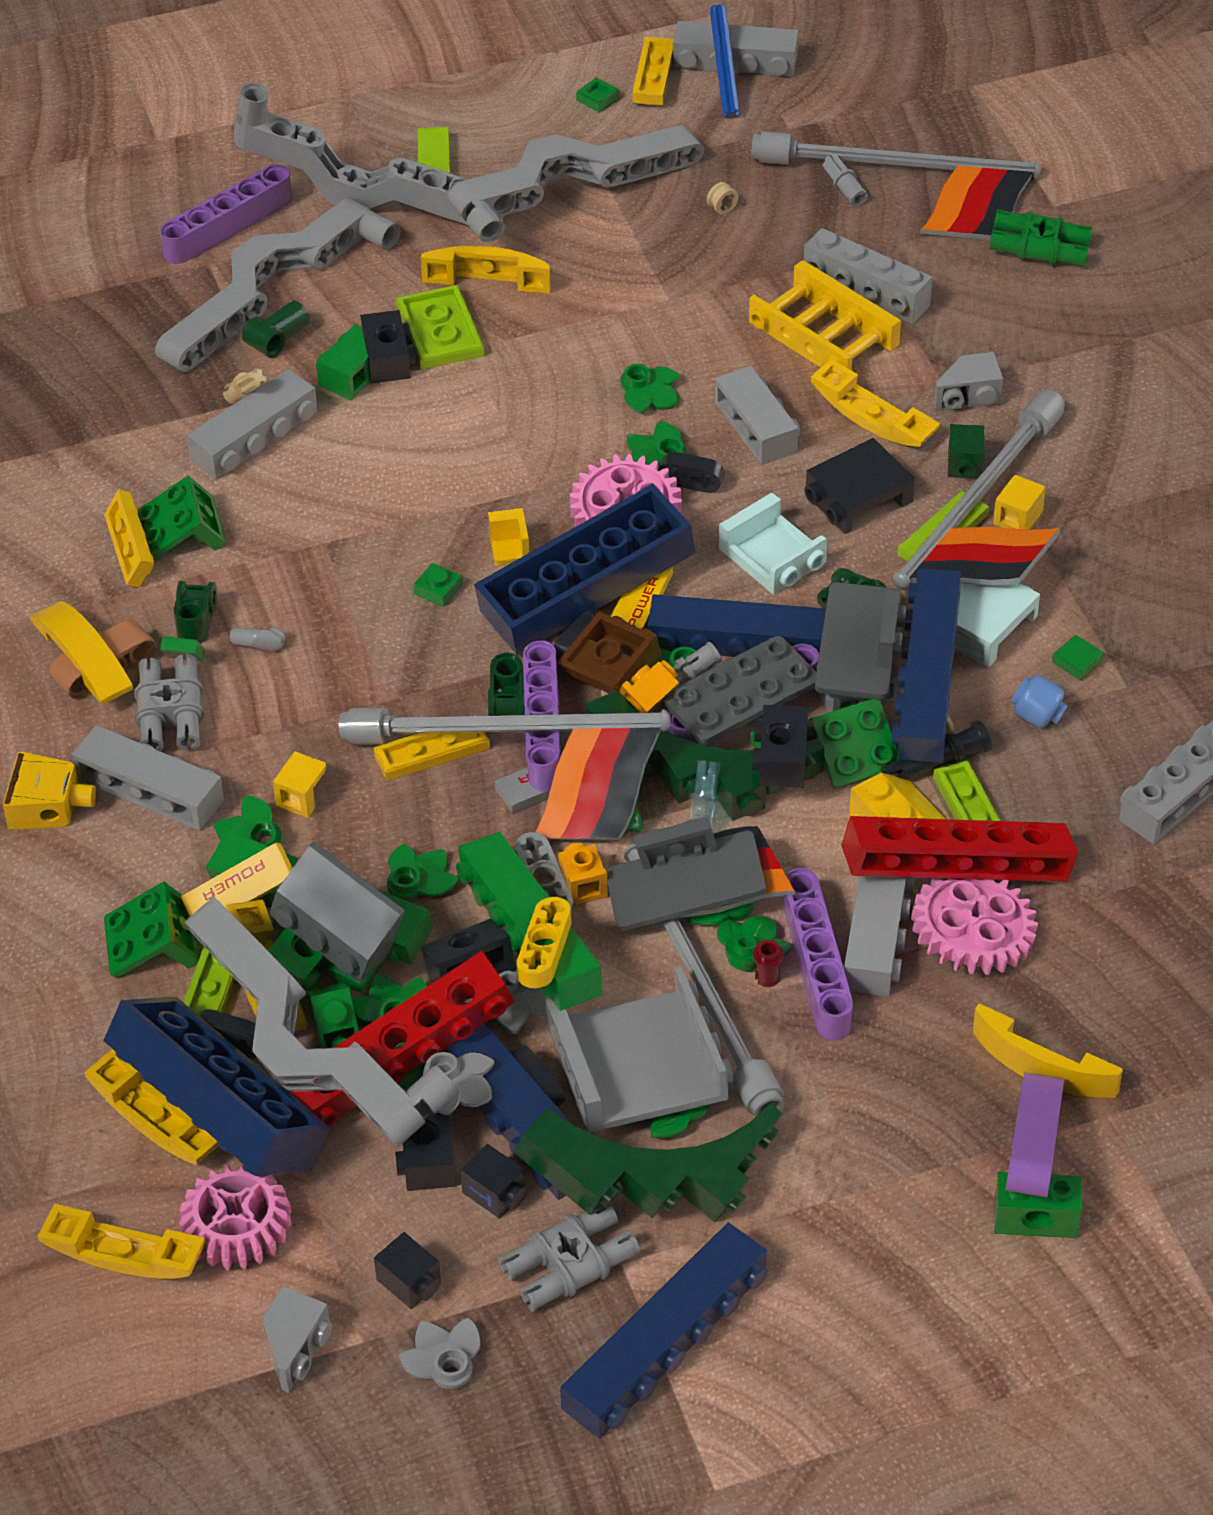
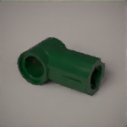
[242,300,310,358]

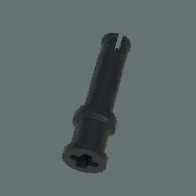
[881,720,992,780]

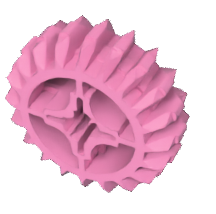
[179,1164,291,1271]

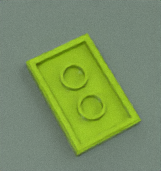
[395,285,485,370]

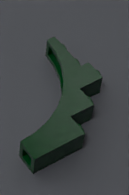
[585,691,825,821]
[514,1103,783,1222]

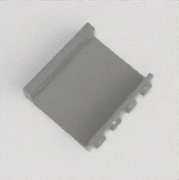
[545,966,733,1133]

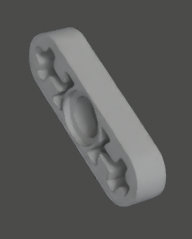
[515,832,573,919]

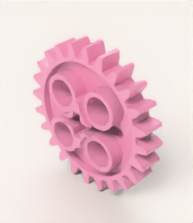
[570,454,682,527]
[911,878,1038,975]

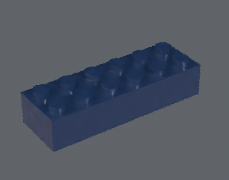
[474,483,696,655]
[103,997,331,1177]

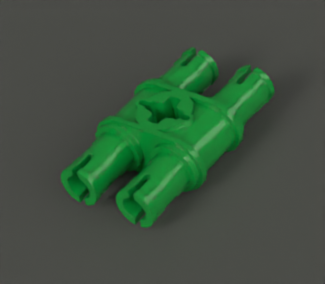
[989,209,1092,267]

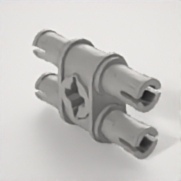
[134,654,204,752]
[498,1204,640,1312]

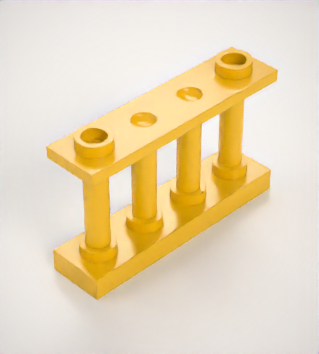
[749,260,901,370]

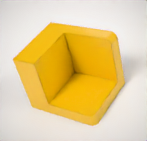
[993,475,1046,530]
[488,508,529,566]
[273,751,326,818]

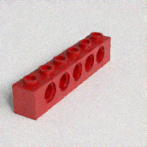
[841,816,1078,882]
[289,951,515,1127]

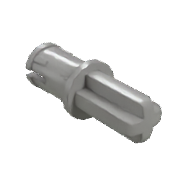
[823,154,868,207]

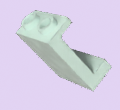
[719,493,828,595]
[955,583,1040,668]

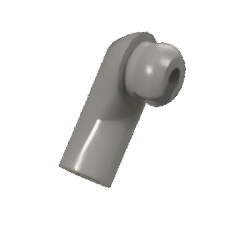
[230,627,286,653]

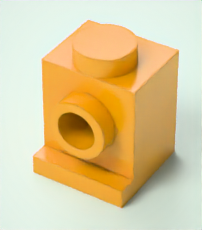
[619,660,679,713]
[558,842,608,905]

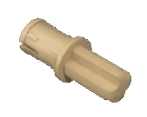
[223,368,267,404]

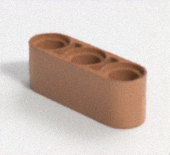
[49,619,157,699]

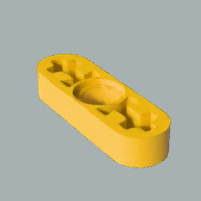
[517,897,572,988]

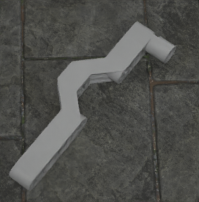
[233,83,504,225]
[448,125,704,243]
[155,198,401,373]
[184,896,459,1147]

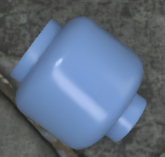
[1010,674,1068,729]

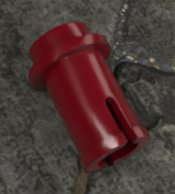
[753,940,784,987]

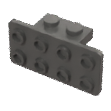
[815,582,906,700]
[663,636,816,744]
[606,817,767,931]

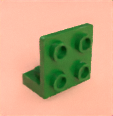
[138,475,226,560]
[807,698,898,788]
[104,881,199,978]

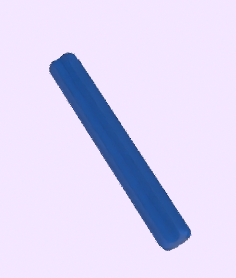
[710,4,739,118]

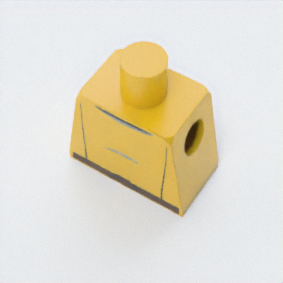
[3,752,96,830]

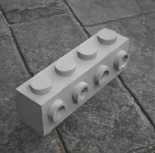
[804,228,933,324]
[1119,721,1213,845]

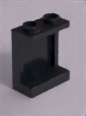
[804,438,915,534]

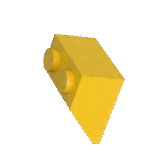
[849,772,945,819]

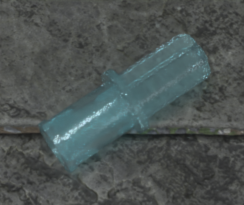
[689,760,721,827]

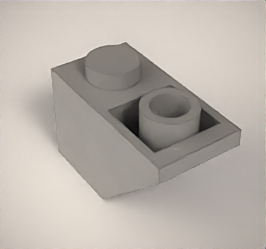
[934,352,1003,412]
[262,1286,332,1393]

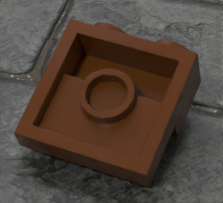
[557,611,662,694]

